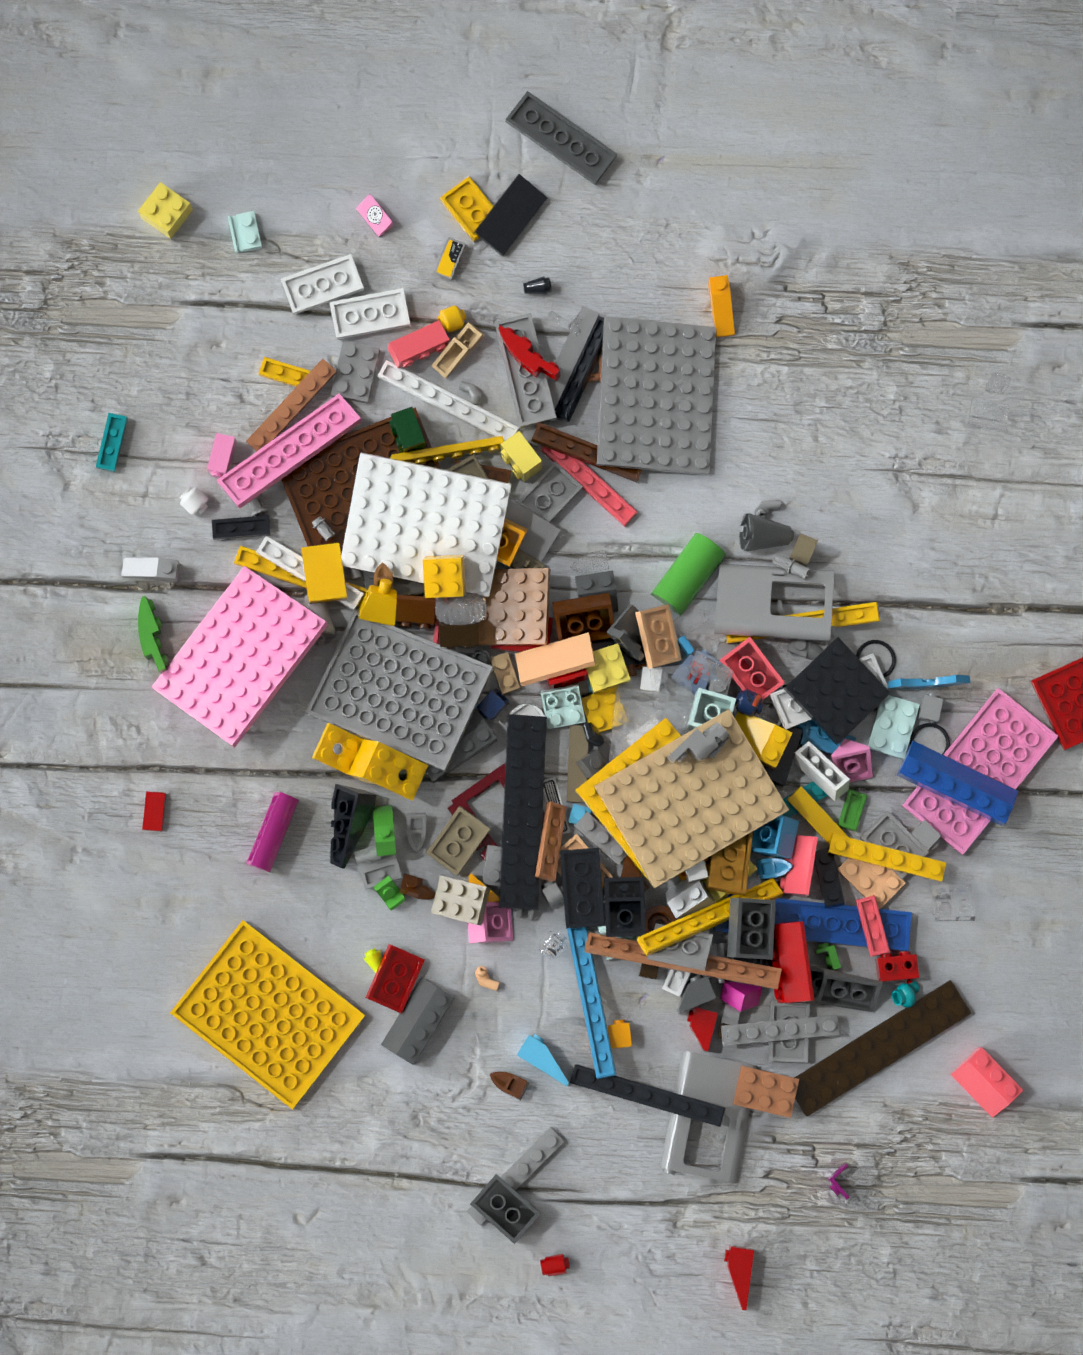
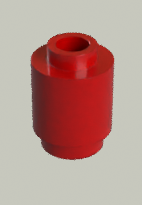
[540,1254,570,1277]

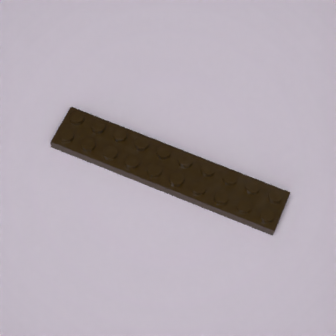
[794,980,972,1117]

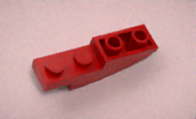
[498,325,561,381]

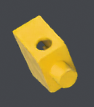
[358,578,397,626]

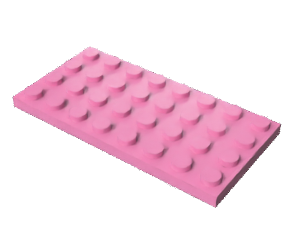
[902,688,1058,855]

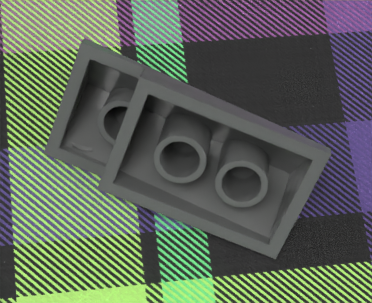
[810,965,882,1012]

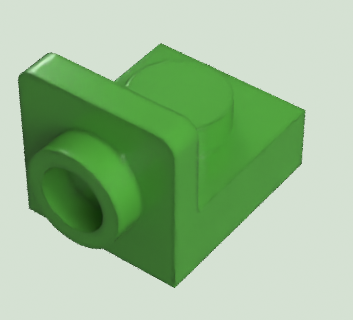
[374,876,406,911]
[814,943,841,970]

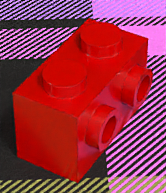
[875,951,919,982]

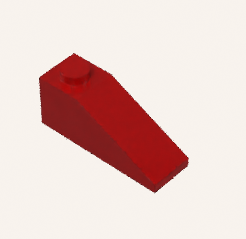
[724,1245,754,1311]

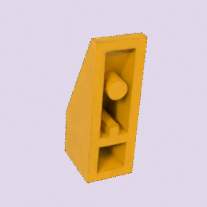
[708,275,735,338]

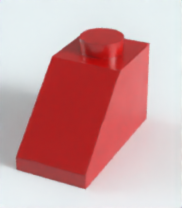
[687,1007,718,1052]

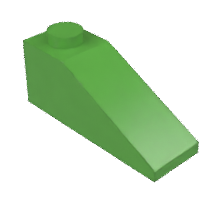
[373,805,396,856]

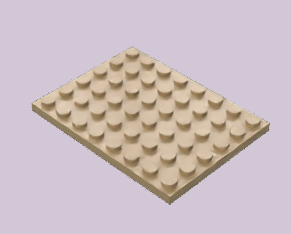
[594,709,789,888]

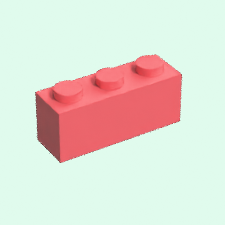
[388,320,450,368]

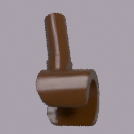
[626,663,647,677]

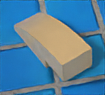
[432,322,485,378]

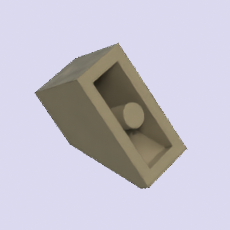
[789,533,818,567]

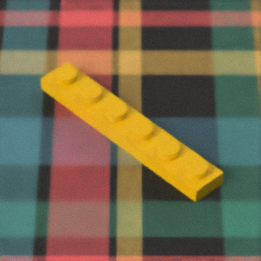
[390,436,504,465]
[828,834,946,882]

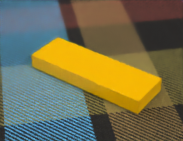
[258,357,310,387]

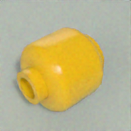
[437,305,467,333]

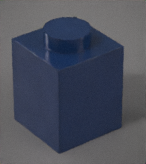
[477,688,510,720]

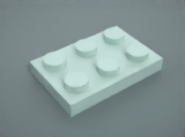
[867,695,920,760]

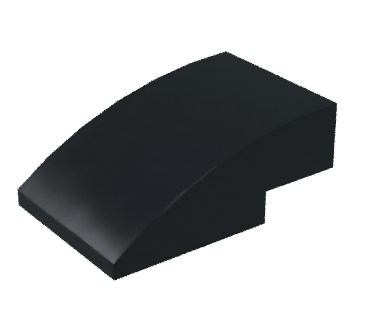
[604,877,645,937]

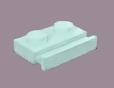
[228,211,262,254]

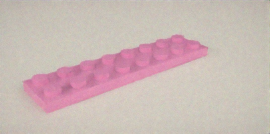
[217,394,362,509]

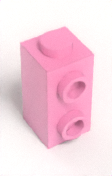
[207,433,237,478]

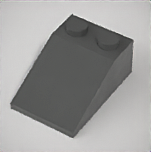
[470,1174,541,1244]

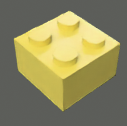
[138,182,193,239]
[500,431,542,482]
[586,643,631,694]

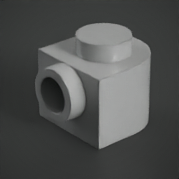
[541,881,564,907]

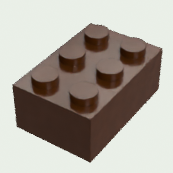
[552,593,614,641]

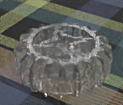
[435,592,487,626]

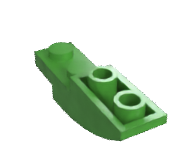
[138,596,169,674]

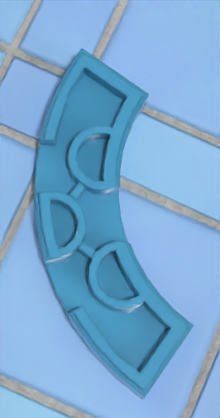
[888,675,971,689]

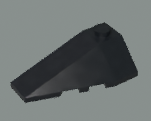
[330,784,376,869]

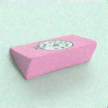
[356,194,393,237]

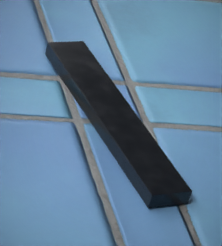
[555,316,604,422]

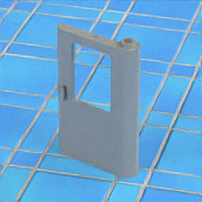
[714,563,835,641]
[660,1051,758,1183]

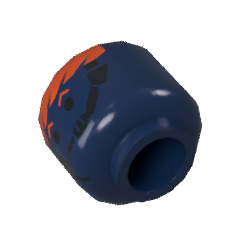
[735,689,764,717]

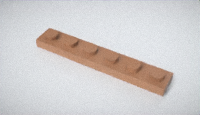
[246,359,337,451]

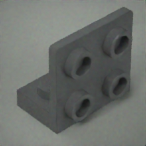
[607,604,645,661]

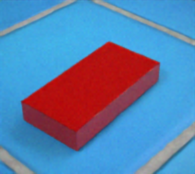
[142,791,166,832]

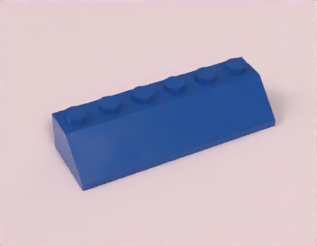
[896,741,1018,826]

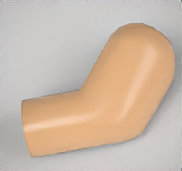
[475,966,499,991]

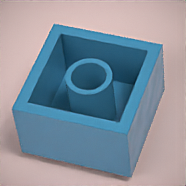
[751,815,799,859]

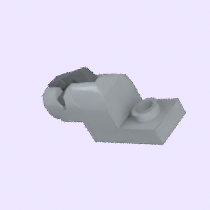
[667,722,729,764]

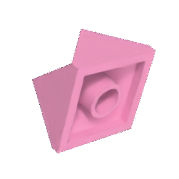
[831,739,873,783]

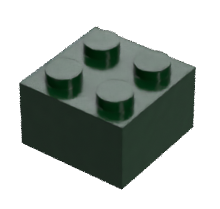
[389,407,426,453]

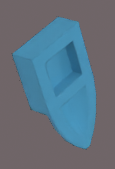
[756,857,793,879]

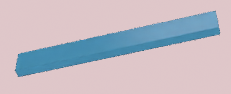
[567,927,617,1079]

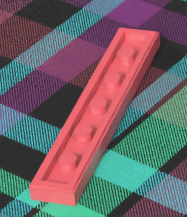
[541,447,638,527]

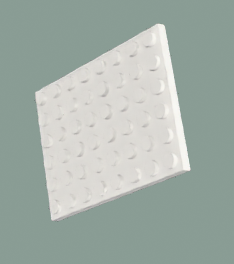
[341,452,512,597]

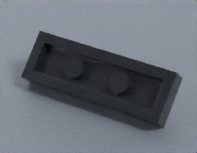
[212,515,270,540]
[814,849,845,909]

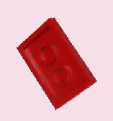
[365,944,425,1014]

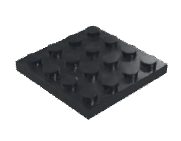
[784,637,890,745]

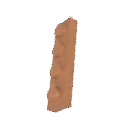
[535,801,567,882]

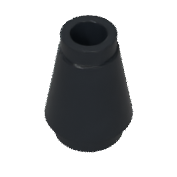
[523,276,552,295]

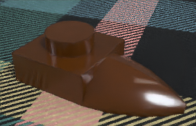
[399,873,436,900]
[490,1071,529,1101]

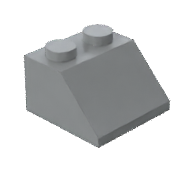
[665,878,716,920]

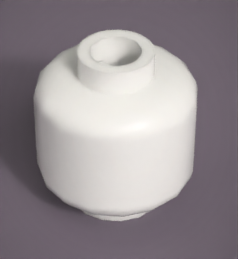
[180,487,208,515]

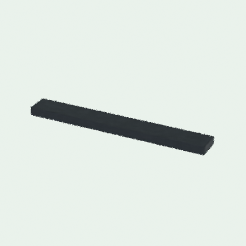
[570,1064,726,1127]

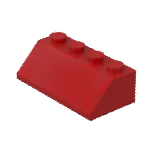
[772,921,814,1003]

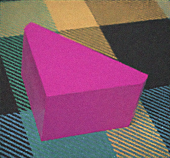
[720,980,762,1012]

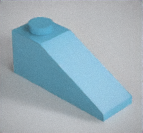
[517,1034,569,1086]

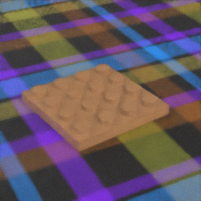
[475,568,551,646]

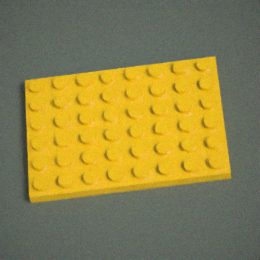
[170,920,366,1110]

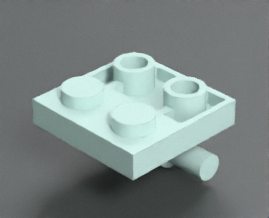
[541,684,586,729]

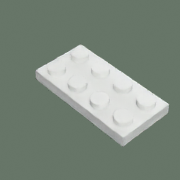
[281,254,364,315]
[329,288,411,340]

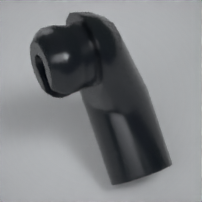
[582,722,604,747]

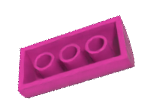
[246,792,299,873]

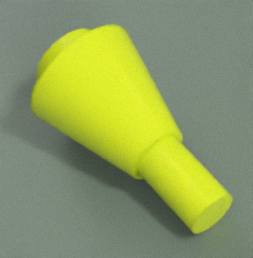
[363,948,382,973]

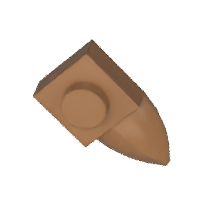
[374,562,394,589]

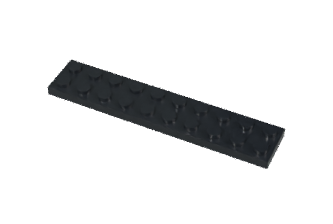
[499,714,547,910]

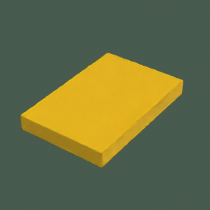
[440,176,493,242]
[301,543,347,604]

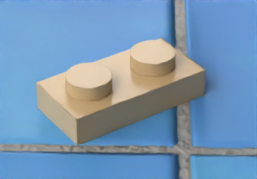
[491,652,520,695]

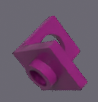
[827,1163,850,1200]

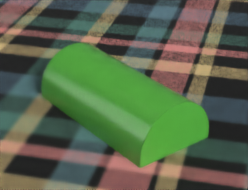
[651,533,726,616]

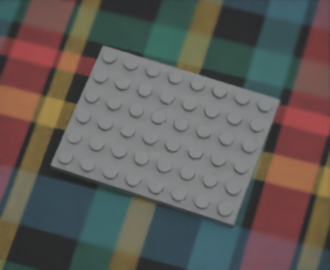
[597,316,716,475]
[306,611,494,772]

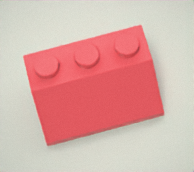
[719,636,785,700]
[780,835,818,898]
[950,1047,1024,1118]

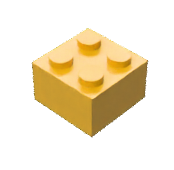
[423,555,466,598]

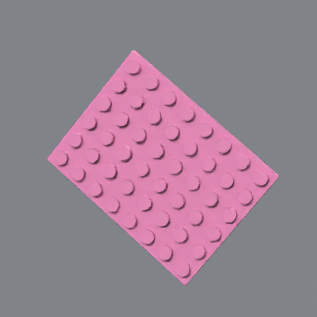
[152,566,329,748]

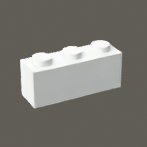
[794,741,850,801]

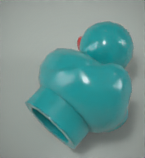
[892,979,920,1008]

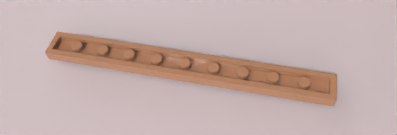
[585,932,782,989]

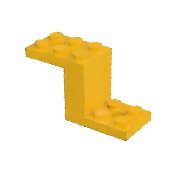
[312,723,428,801]

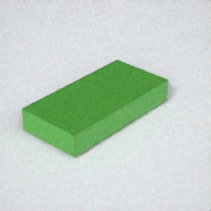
[838,789,867,832]

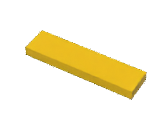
[786,786,848,845]

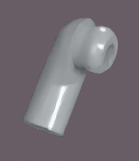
[459,381,482,405]
[755,500,780,518]

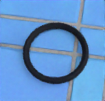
[856,640,896,678]
[909,723,950,755]

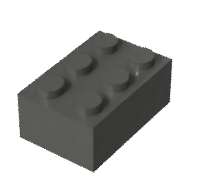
[727,898,776,960]

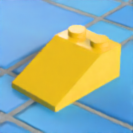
[735,712,792,770]

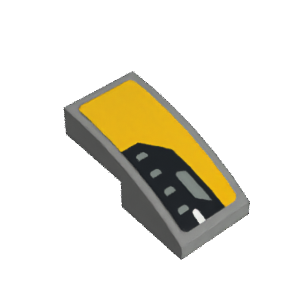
[434,237,466,280]

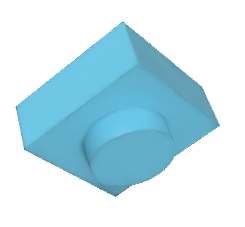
[568,804,591,825]

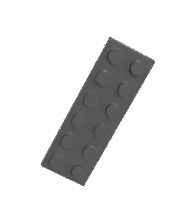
[505,91,617,185]

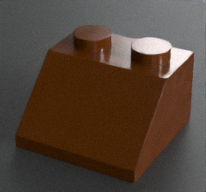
[396,595,437,630]

